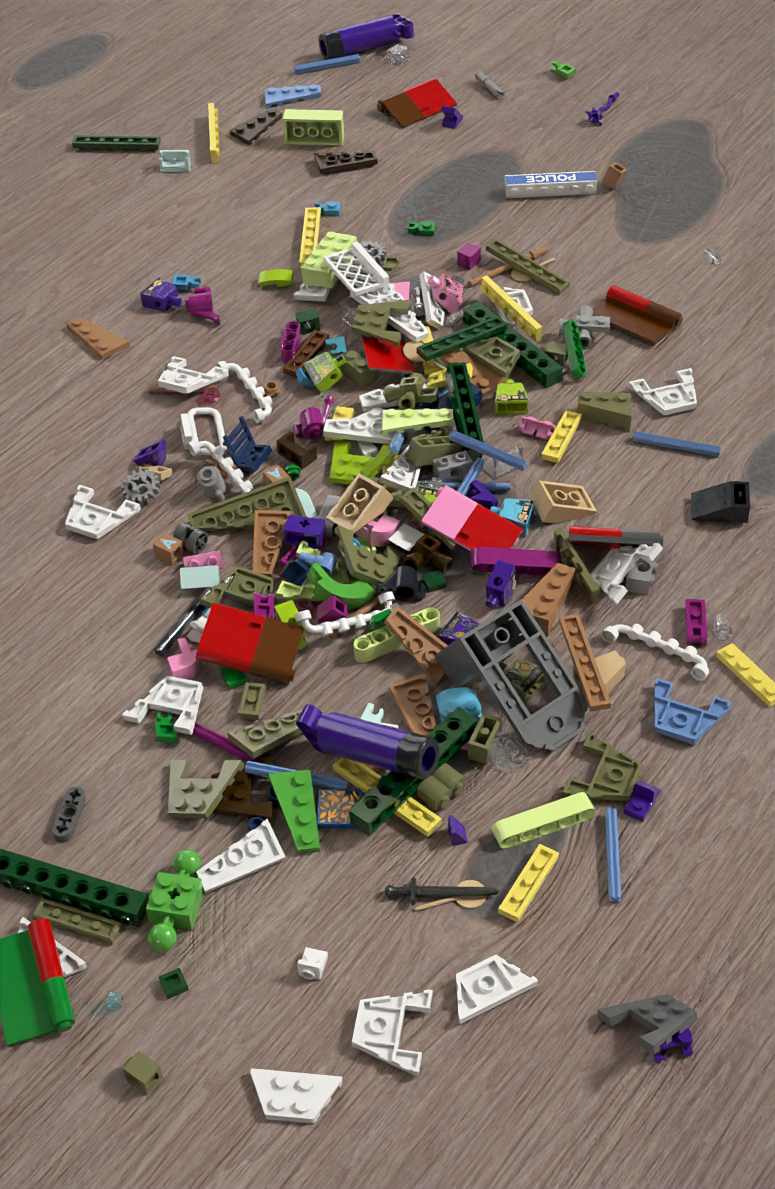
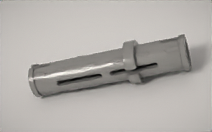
[475,71,505,99]

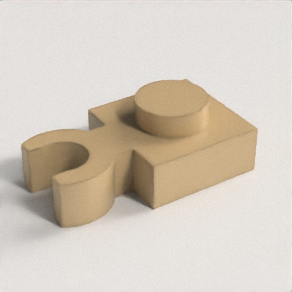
[139,464,172,481]

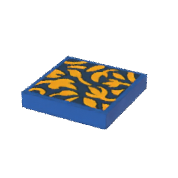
[317,789,361,828]

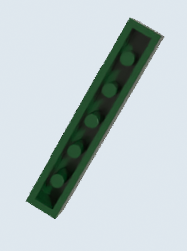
[445,362,484,461]

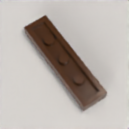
[283,330,329,378]

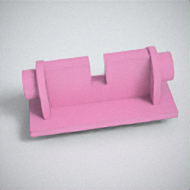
[519,416,555,440]
[183,550,223,569]

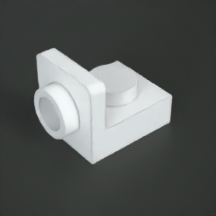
[297,947,328,980]

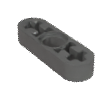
[52,787,86,842]

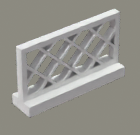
[323,242,389,296]

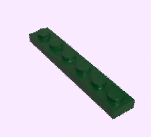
[72,135,161,150]
[416,315,508,362]

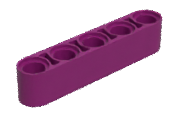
[470,547,562,575]

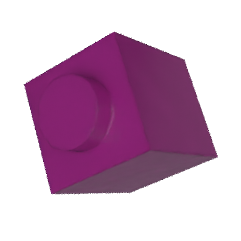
[457,243,481,270]
[317,595,347,624]

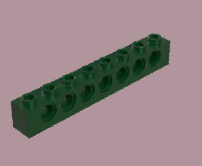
[462,301,563,388]
[349,707,478,837]
[0,848,149,927]

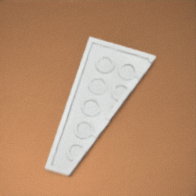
[350,282,429,343]

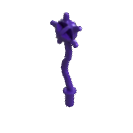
[585,92,620,126]

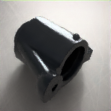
[375,566,426,601]

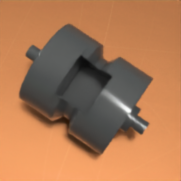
[173,522,208,554]

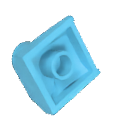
[436,687,482,723]

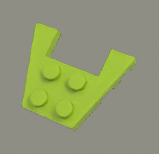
[330,440,399,485]

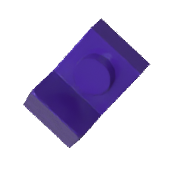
[441,105,463,129]
[134,439,166,466]
[470,480,498,510]
[624,781,661,822]

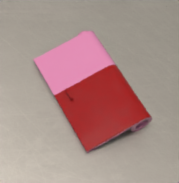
[421,485,523,551]

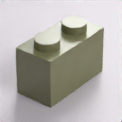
[340,350,375,389]
[468,713,502,765]

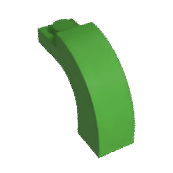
[307,562,375,610]

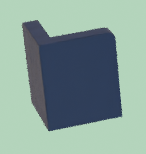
[279,559,310,586]

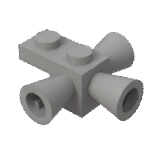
[559,306,610,350]

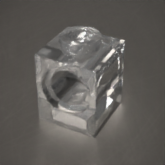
[388,43,409,67]

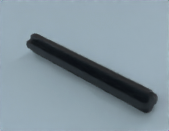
[154,587,211,656]

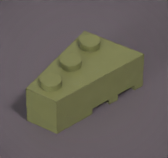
[577,391,631,432]
[406,426,463,467]

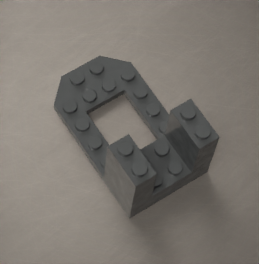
[434,599,588,752]

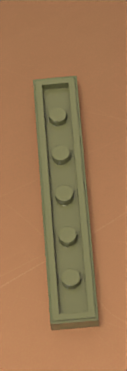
[485,238,570,295]

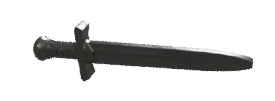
[385,877,499,906]

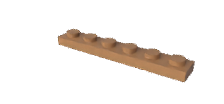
[559,614,611,712]

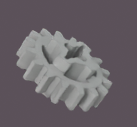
[359,240,386,264]
[121,468,161,505]

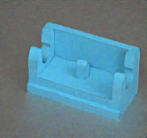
[326,336,347,354]

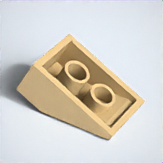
[326,473,394,533]
[529,480,597,523]

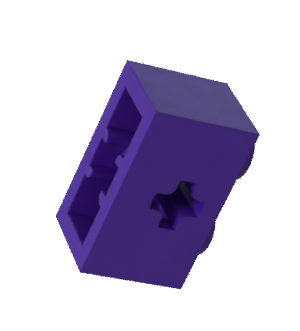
[283,515,326,548]

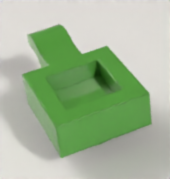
[551,61,576,79]

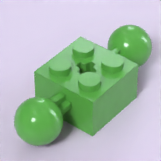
[146,849,204,952]

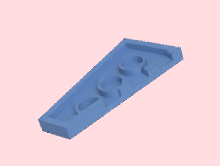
[265,84,321,109]

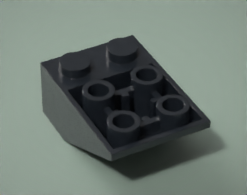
[691,481,750,523]

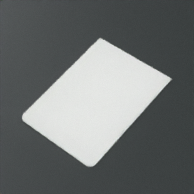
[389,523,424,551]

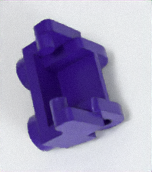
[651,1028,693,1063]

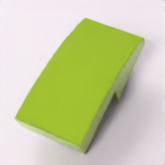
[258,269,294,288]

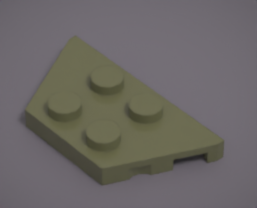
[462,336,520,378]

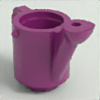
[185,287,220,325]
[293,395,335,439]

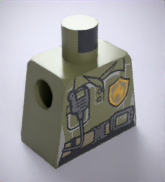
[499,659,546,705]

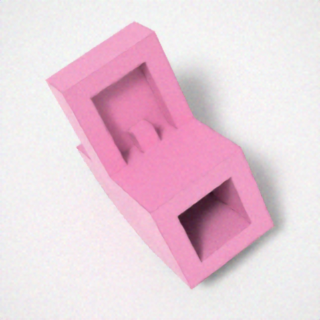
[356,515,400,547]
[167,637,201,680]

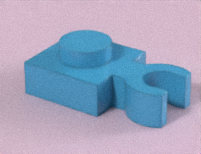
[314,201,341,216]
[172,275,201,290]

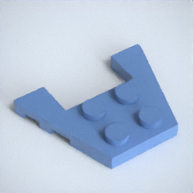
[654,678,732,745]

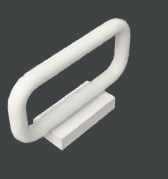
[180,407,227,455]

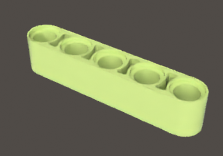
[353,608,440,663]
[491,792,596,849]

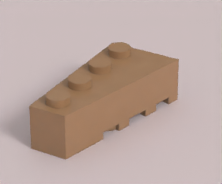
[522,563,576,636]

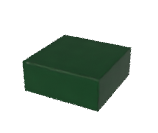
[422,570,446,593]
[158,968,189,1000]

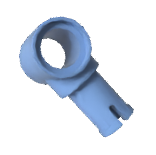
[298,552,338,577]

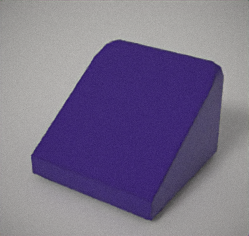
[448,815,468,845]

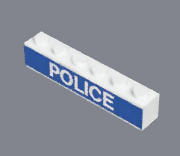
[505,171,597,199]

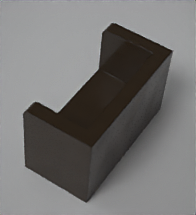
[276,431,317,470]

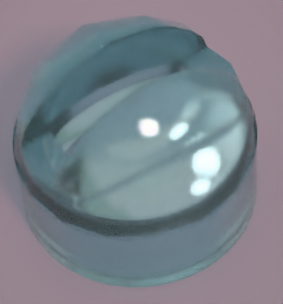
[107,991,124,1011]

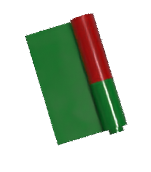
[0,918,75,1046]

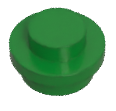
[284,465,301,480]

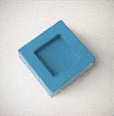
[295,367,315,388]

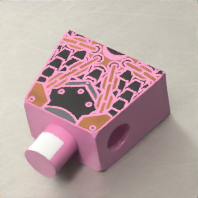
[427,274,463,313]

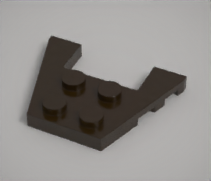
[211,754,275,822]

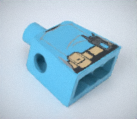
[490,498,535,537]

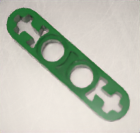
[563,319,587,379]

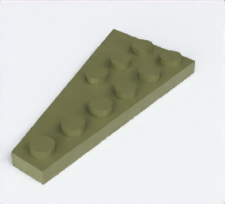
[187,477,307,532]

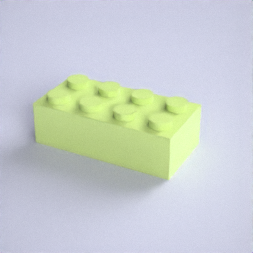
[283,109,344,146]
[301,232,357,289]

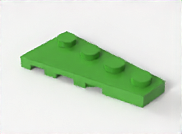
[268,770,320,853]

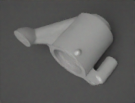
[197,466,226,502]

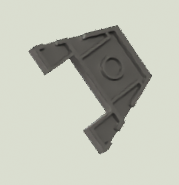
[598,994,697,1054]

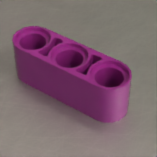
[280,321,301,364]

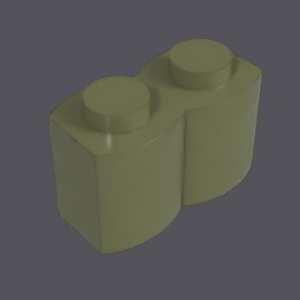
[417,763,465,811]

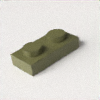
[238,682,266,720]

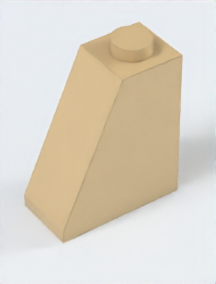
[573,650,626,696]

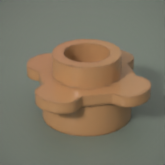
[263,381,281,397]

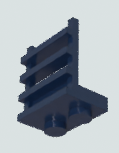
[222,416,272,473]

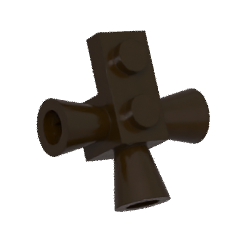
[396,533,454,574]

